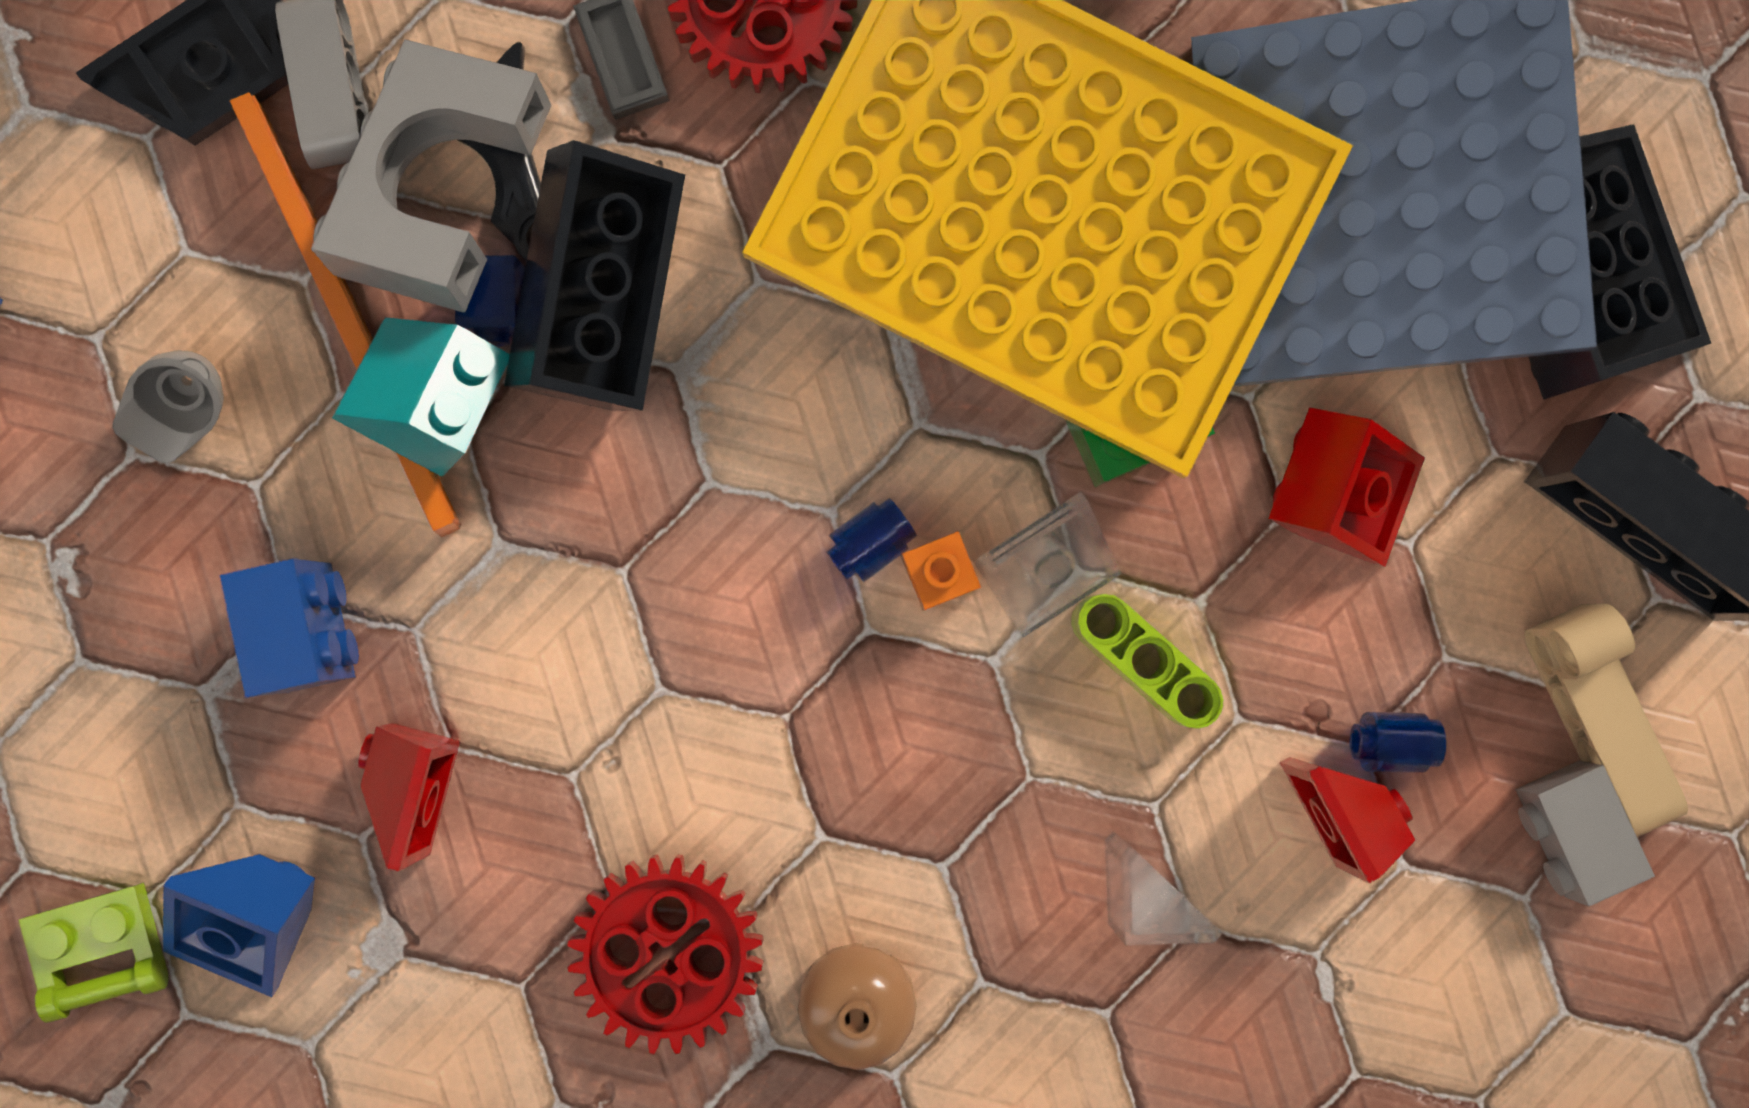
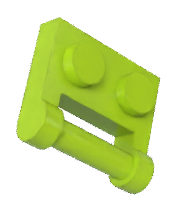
[19,883,168,1023]

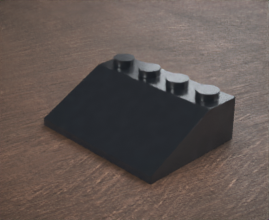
[1529,124,1712,400]

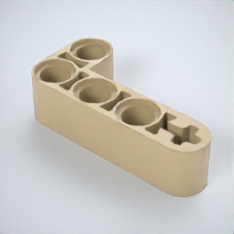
[1524,603,1688,838]

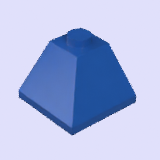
[163,854,315,997]

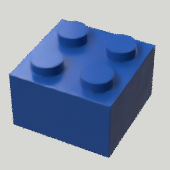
[219,559,359,698]

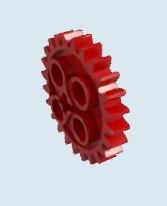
[668,0,858,93]
[567,854,764,1054]

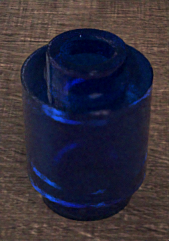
[826,498,917,583]
[1349,712,1446,773]

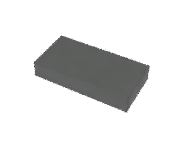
[573,0,670,120]

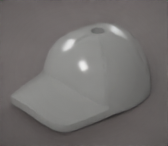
[112,350,224,463]

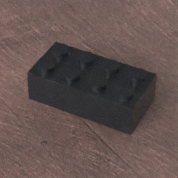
[504,140,685,411]
[1524,412,1749,621]

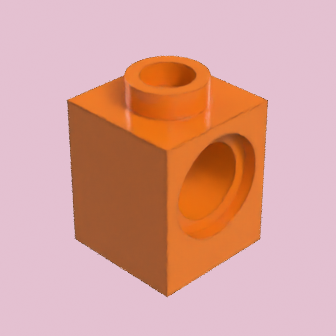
[901,531,981,611]

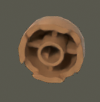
[797,943,917,1070]

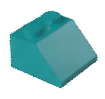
[332,317,510,477]

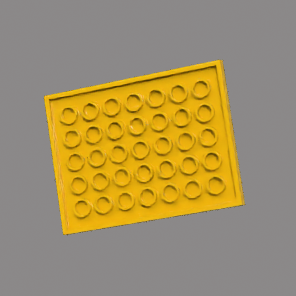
[742,0,1353,479]

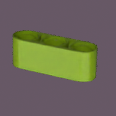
[1071,594,1224,729]

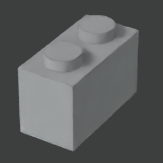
[1515,761,1655,906]

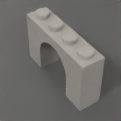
[311,39,551,313]

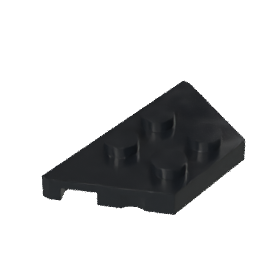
[76,0,289,146]

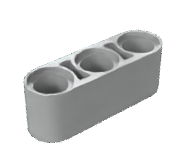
[275,0,367,170]

